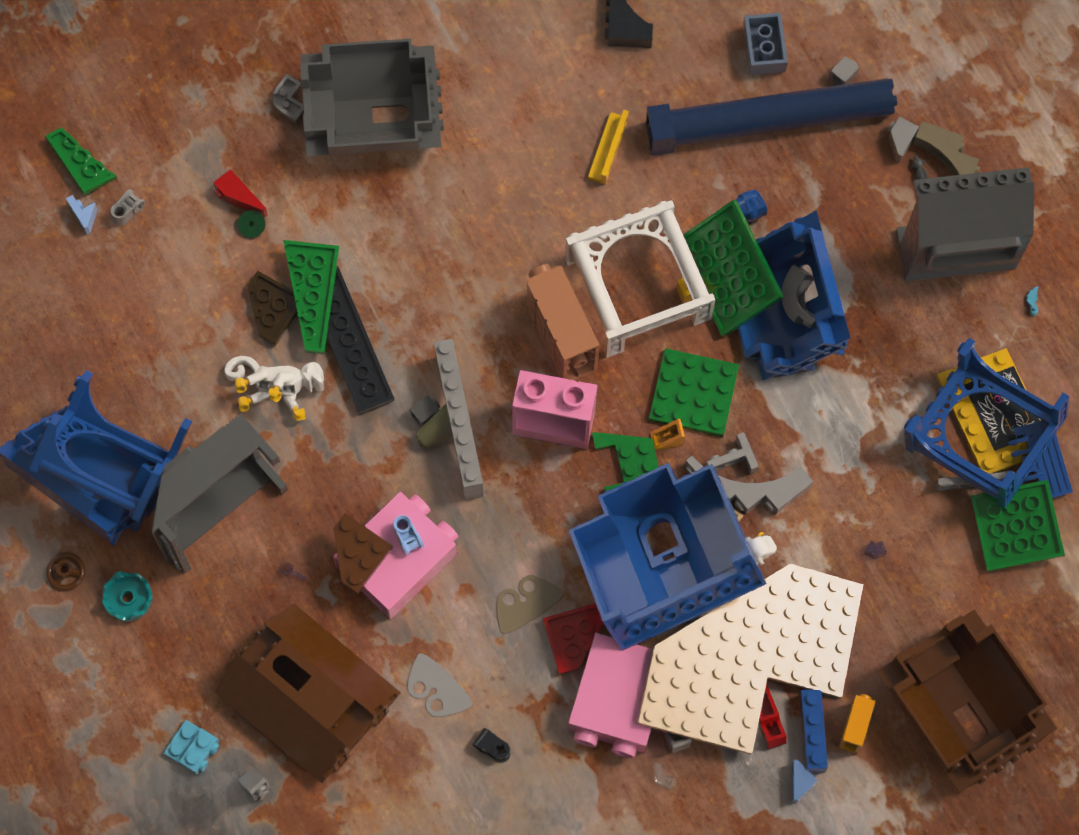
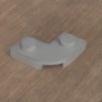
[273,74,304,123]

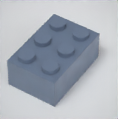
[743,13,788,75]

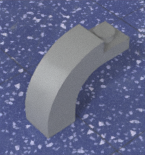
[782,264,817,329]

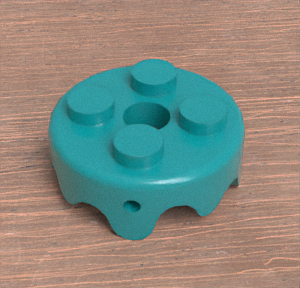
[102,571,153,622]

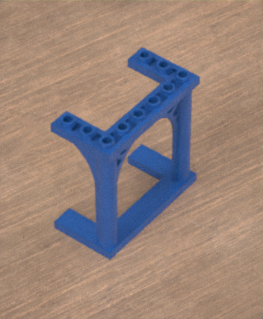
[904,338,1070,509]
[29,370,192,522]

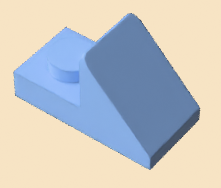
[66,195,98,235]

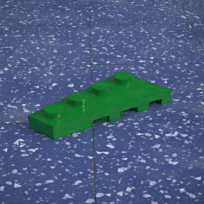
[45,127,116,195]

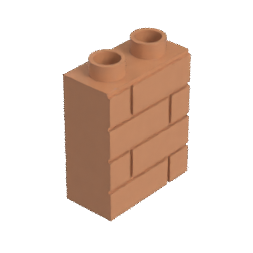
[527,264,600,380]

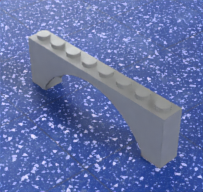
[434,339,484,500]

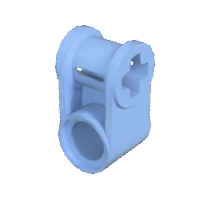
[394,515,424,555]

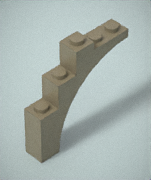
[913,121,980,176]

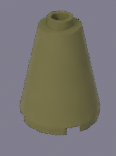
[415,404,453,448]

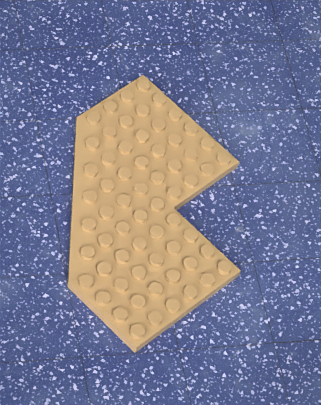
[636,564,863,754]

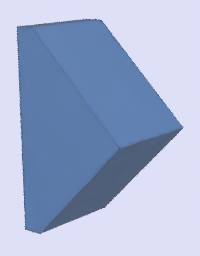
[792,760,818,803]

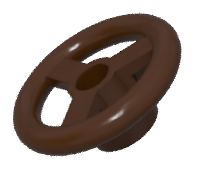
[46,553,85,591]

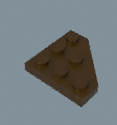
[247,270,298,346]

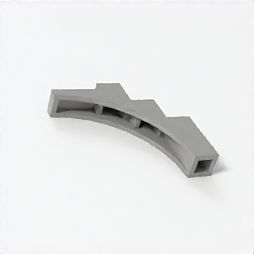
[685,456,814,515]

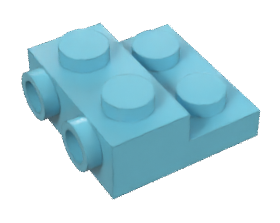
[164,720,220,775]

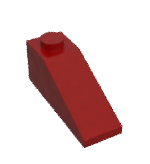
[213,169,268,217]

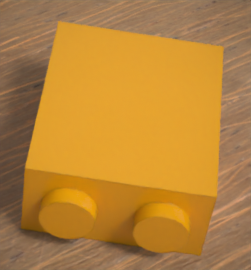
[838,694,875,754]

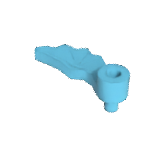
[1026,286,1038,316]

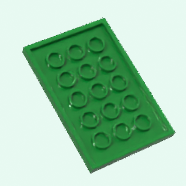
[683,200,784,337]

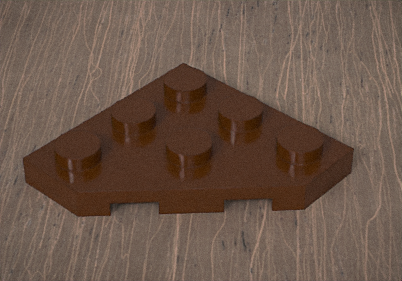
[333,513,393,594]

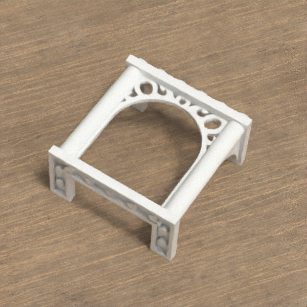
[565,200,715,358]

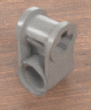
[111,189,145,226]

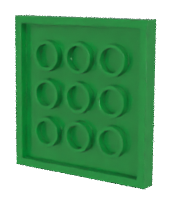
[649,348,739,437]
[971,480,1065,572]

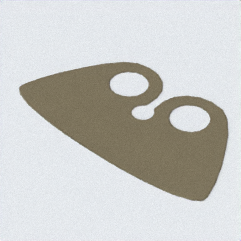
[497,575,564,633]

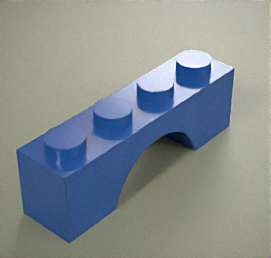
[799,689,828,773]

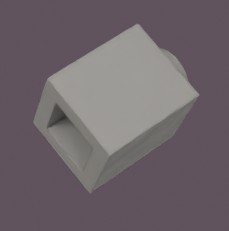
[829,56,859,85]

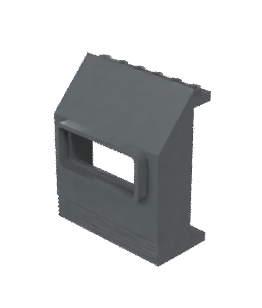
[896,167,1034,281]
[152,414,288,574]

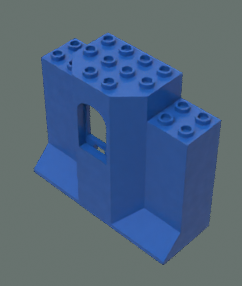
[569,463,767,651]

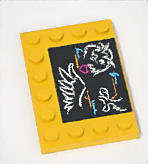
[936,348,1041,474]

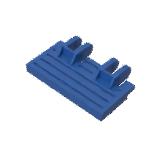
[1008,420,1073,498]

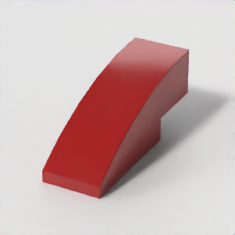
[758,683,787,749]

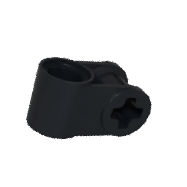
[472,728,511,763]

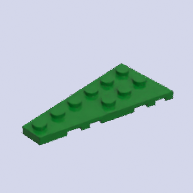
[283,240,340,355]

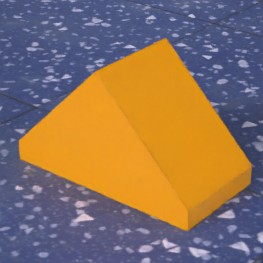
[650,419,685,451]

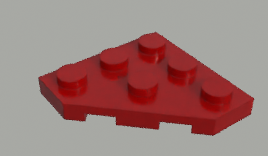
[543,603,604,675]

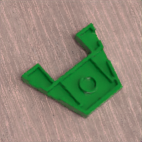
[592,432,659,491]

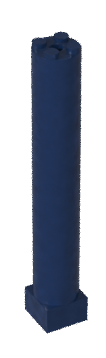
[645,78,897,156]

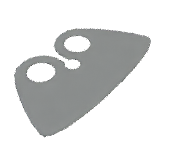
[408,653,472,717]

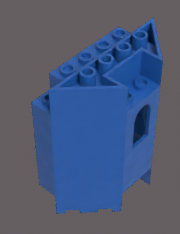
[738,210,851,380]
[0,407,159,546]

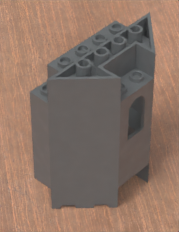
[300,39,444,156]

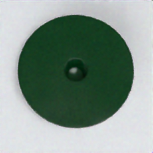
[237,210,266,238]

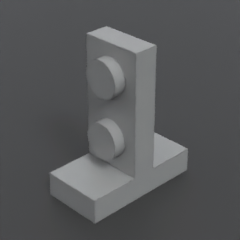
[706,432,759,475]

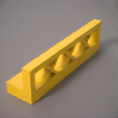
[588,110,629,185]

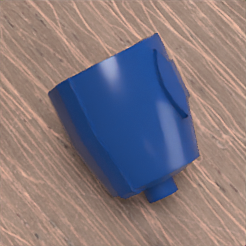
[734,189,767,223]

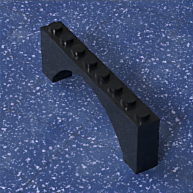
[605,0,653,48]

